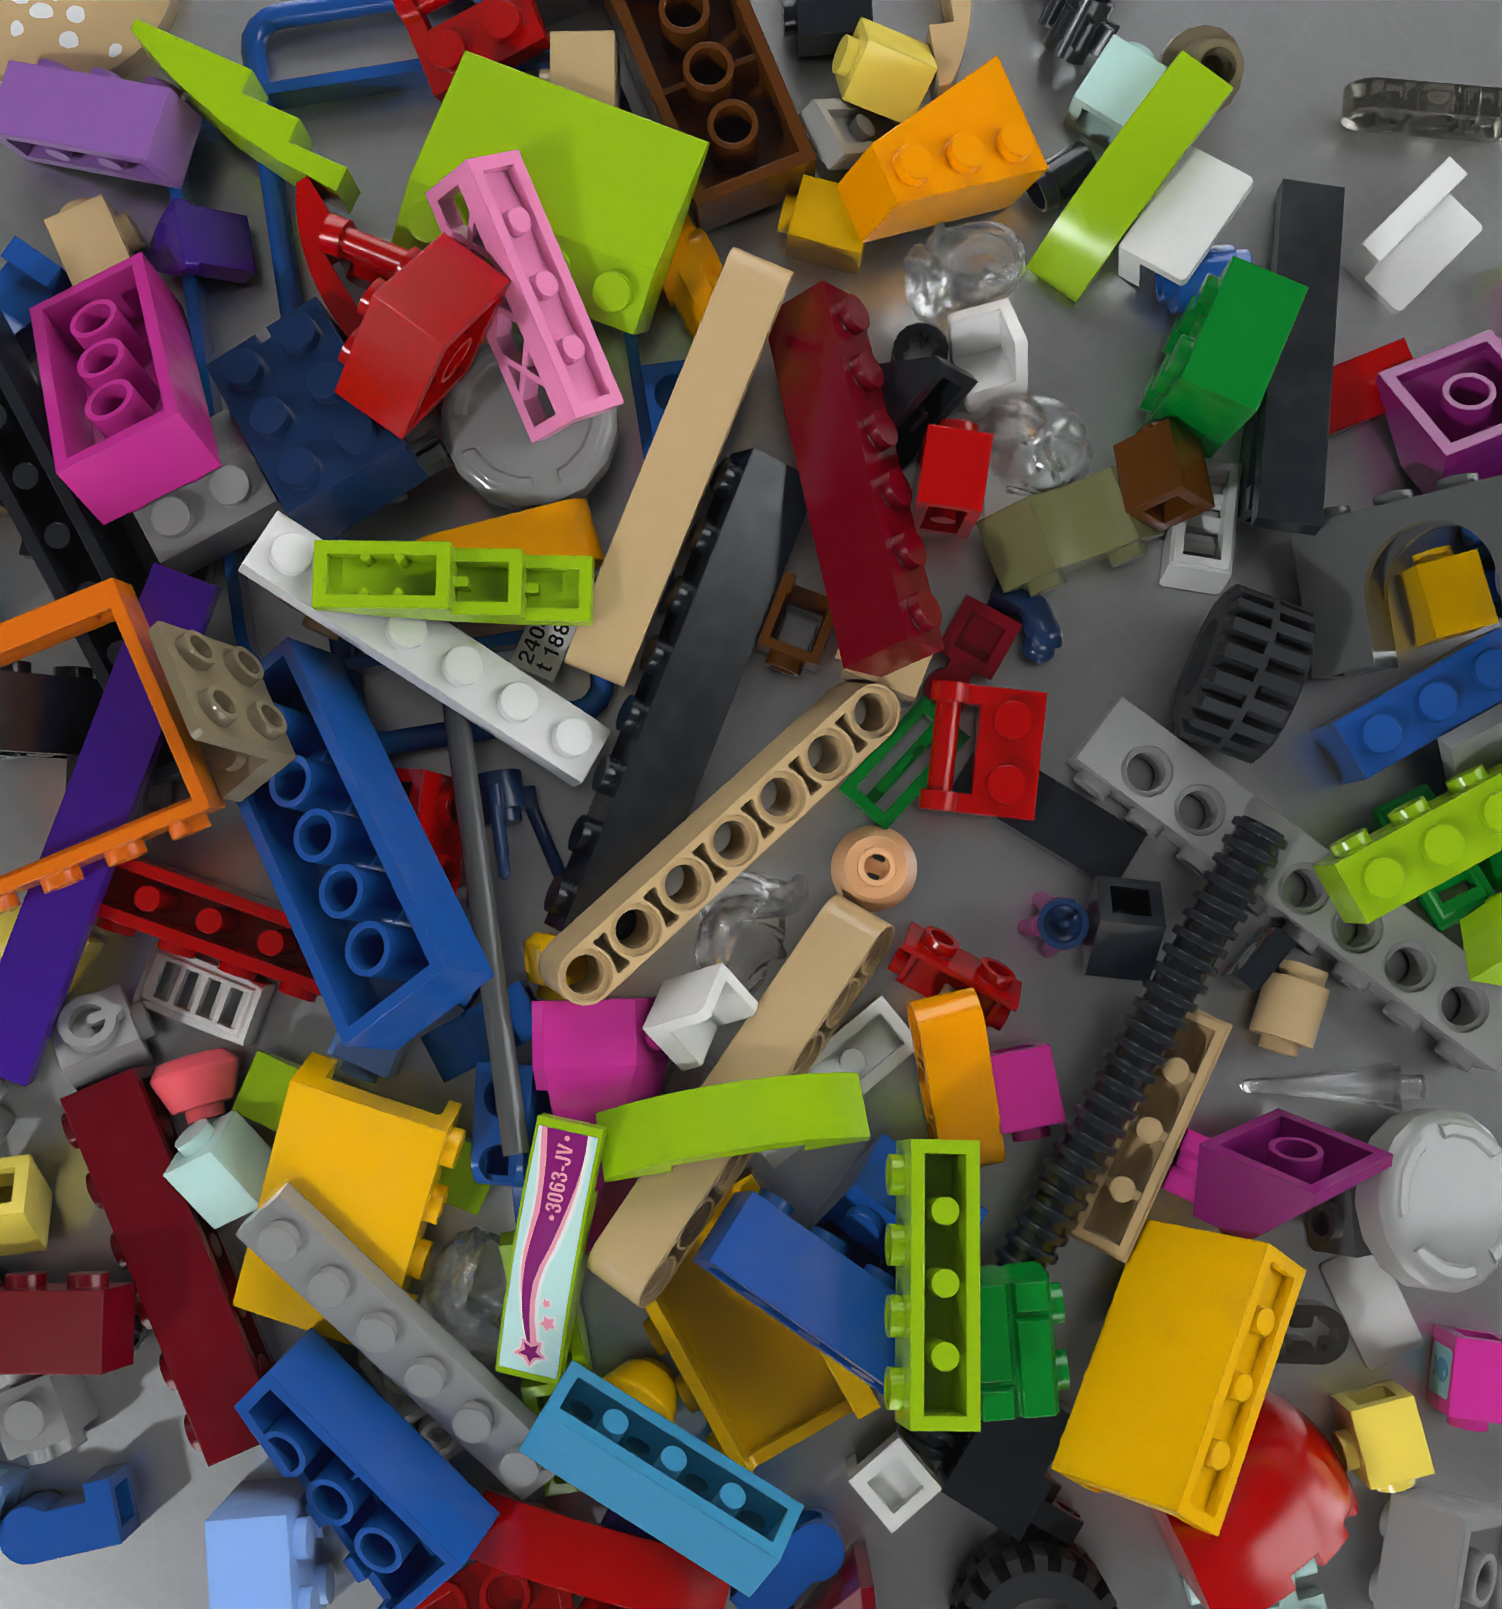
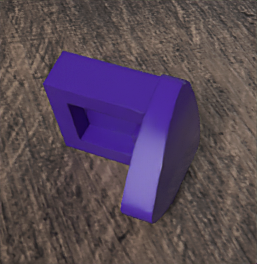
[147,197,256,284]

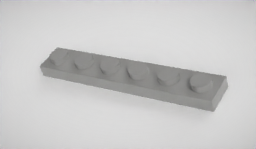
[235,1182,555,1501]

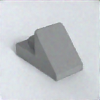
[798,98,900,183]

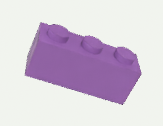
[0,59,203,189]

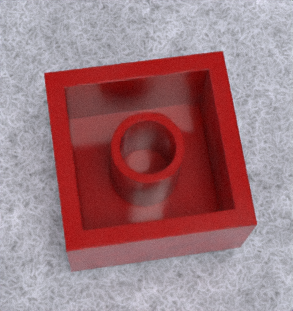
[334,232,511,439]

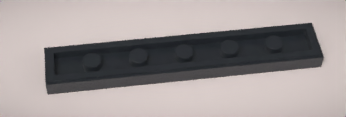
[1251,179,1345,536]

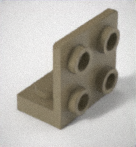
[148,621,297,802]

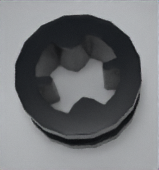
[891,323,949,362]

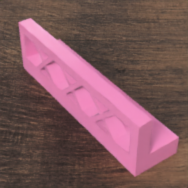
[425,149,625,444]

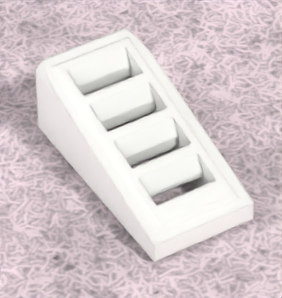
[1159,457,1242,595]
[132,941,276,1046]

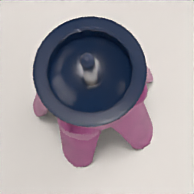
[1017,892,1089,958]

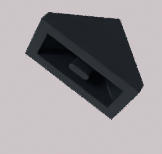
[879,356,978,471]

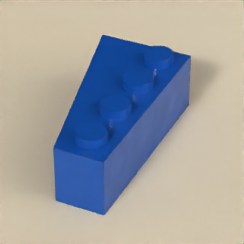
[234,1327,500,1609]

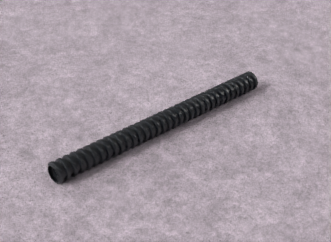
[897,815,1289,1461]

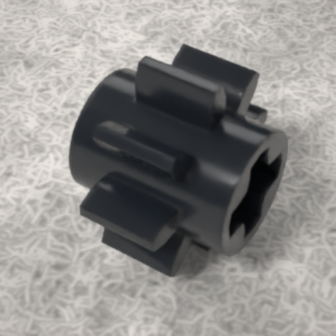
[1037,0,1120,65]

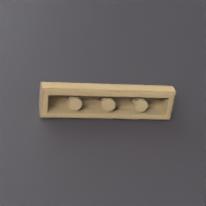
[1066,1009,1233,1263]

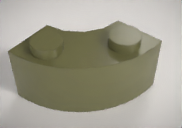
[976,466,1166,597]

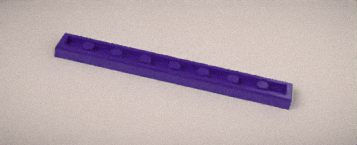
[0,562,222,1086]

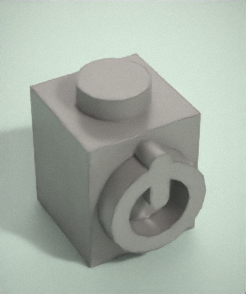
[50,983,156,1091]
[0,1375,98,1465]

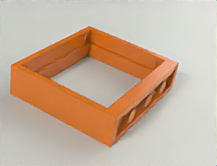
[0,577,226,914]

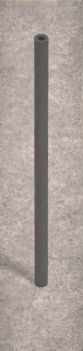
[442,621,530,1157]

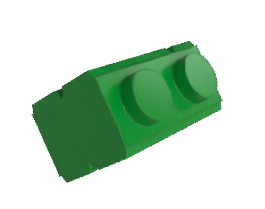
[980,1261,1070,1422]

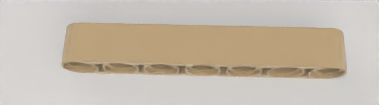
[565,246,794,687]
[539,682,900,1006]
[587,894,895,1308]

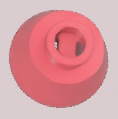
[150,1047,239,1125]

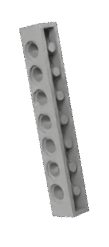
[1066,696,1502,1072]

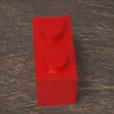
[910,419,994,538]

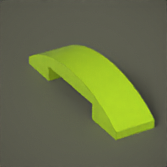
[1026,50,1234,305]
[595,1072,871,1182]

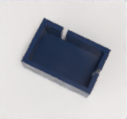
[205,296,429,540]

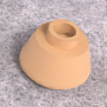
[831,825,917,912]

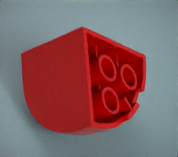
[1149,1390,1358,1609]

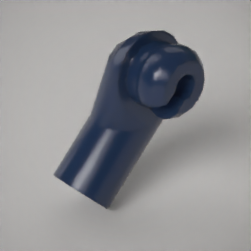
[986,578,1064,663]

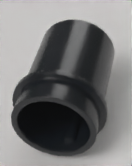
[1026,141,1097,212]

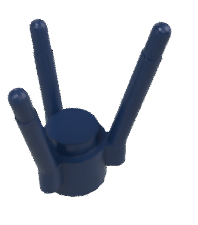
[466,768,565,910]

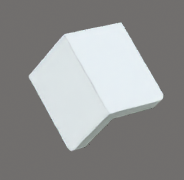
[947,298,1029,412]
[642,962,758,1071]
[845,1431,942,1533]

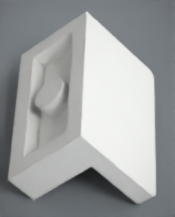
[1118,146,1253,287]
[1342,156,1483,315]

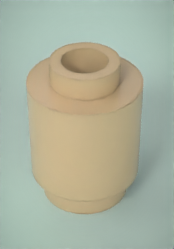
[1249,959,1331,1058]

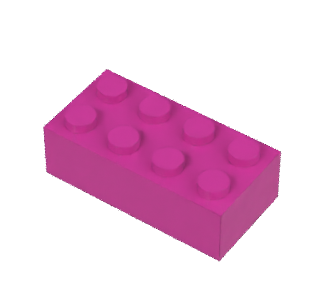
[29,251,222,525]

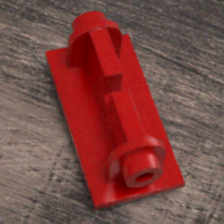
[887,921,1022,1031]

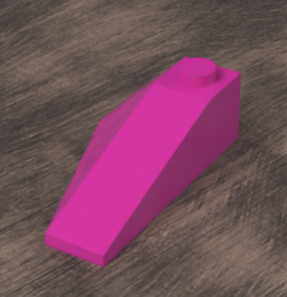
[532,996,669,1257]

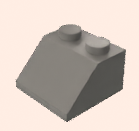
[133,408,288,575]
[1369,1487,1502,1609]

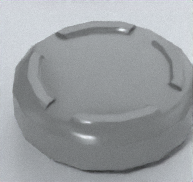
[441,334,620,512]
[1355,1108,1502,1293]

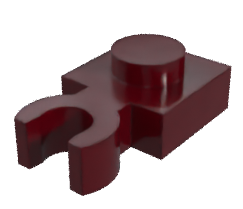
[923,593,1022,712]

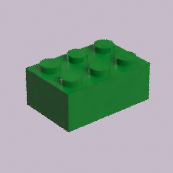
[1138,256,1309,458]

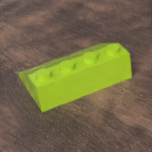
[391,50,710,335]

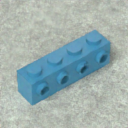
[518,1360,804,1598]

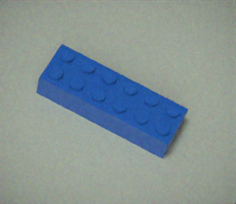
[236,637,495,1050]

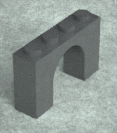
[1290,473,1502,679]

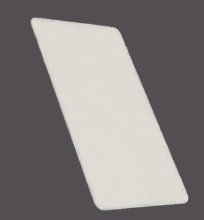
[1320,1255,1424,1370]

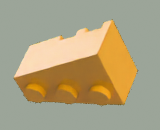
[836,55,1049,243]

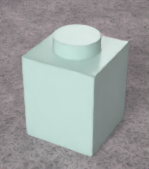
[1063,34,1167,149]
[163,1110,272,1230]

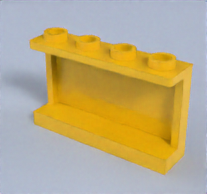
[232,1052,467,1347]
[643,1165,881,1473]
[1051,1219,1306,1537]

